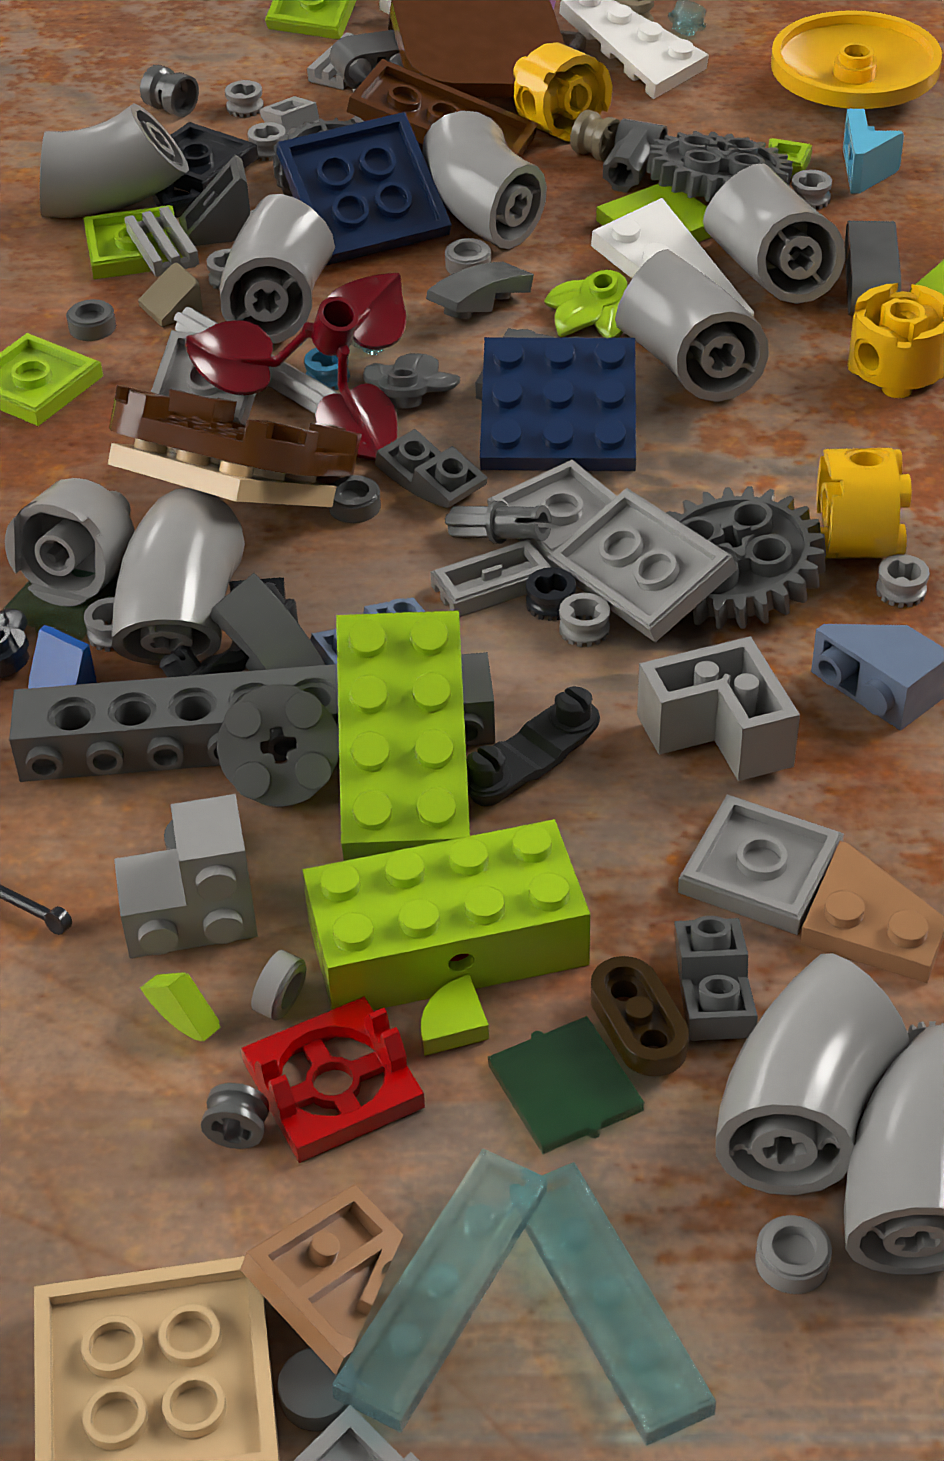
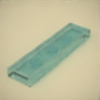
[332,1148,547,1433]
[510,1162,716,1446]

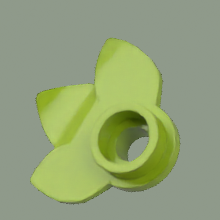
[544,270,628,338]

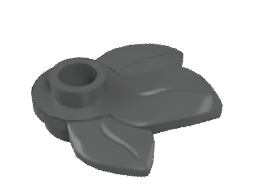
[363,353,460,408]

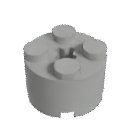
[5,478,135,606]

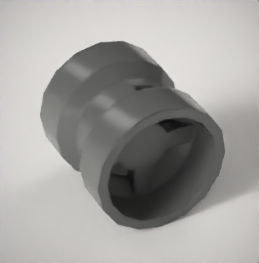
[140,65,199,117]

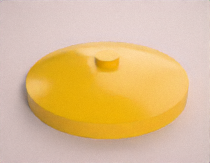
[771,11,942,109]

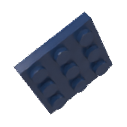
[276,112,452,266]
[480,337,636,471]

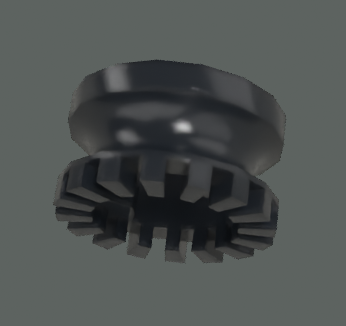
[526,567,576,621]

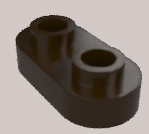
[590,956,689,1077]

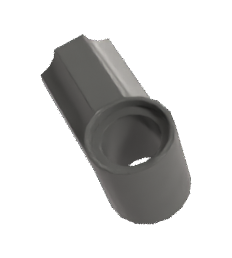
[603,118,668,192]

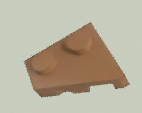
[800,841,944,983]
[240,1184,403,1375]

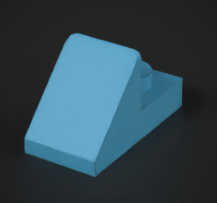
[843,109,904,194]

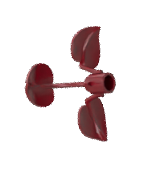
[185,273,407,461]

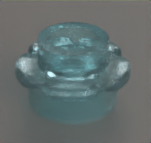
[668,0,706,36]

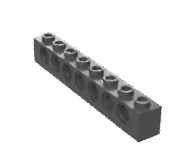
[9,652,495,782]

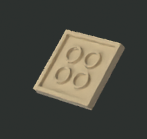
[108,438,336,507]
[34,1256,280,1461]

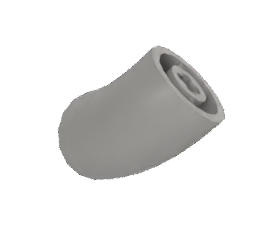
[40,103,189,218]
[422,111,547,249]
[703,164,845,304]
[220,194,335,344]
[615,249,769,402]
[112,488,245,665]
[716,953,909,1195]
[844,1025,944,1274]

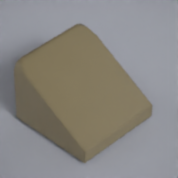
[138,262,203,327]

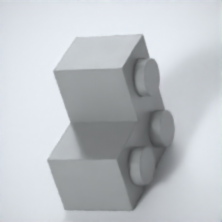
[637,636,800,781]
[114,794,258,958]

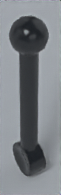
[0,884,72,935]

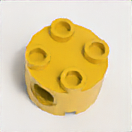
[513,42,612,142]
[847,283,944,398]
[816,448,912,559]

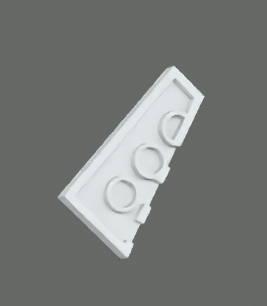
[559,0,709,99]
[591,198,754,317]

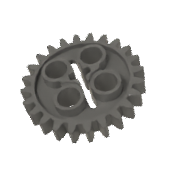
[647,131,793,202]
[666,486,826,629]

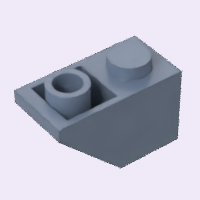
[811,624,944,731]

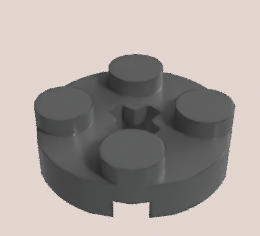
[217,684,339,807]

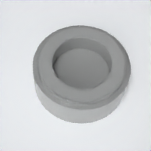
[445,238,491,274]
[251,950,307,1020]
[755,1215,832,1294]

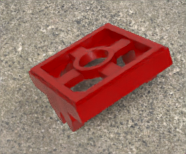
[241,996,425,1163]

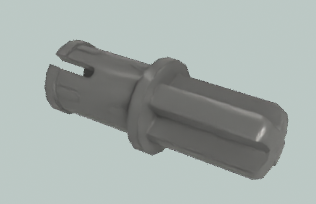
[445,501,552,544]

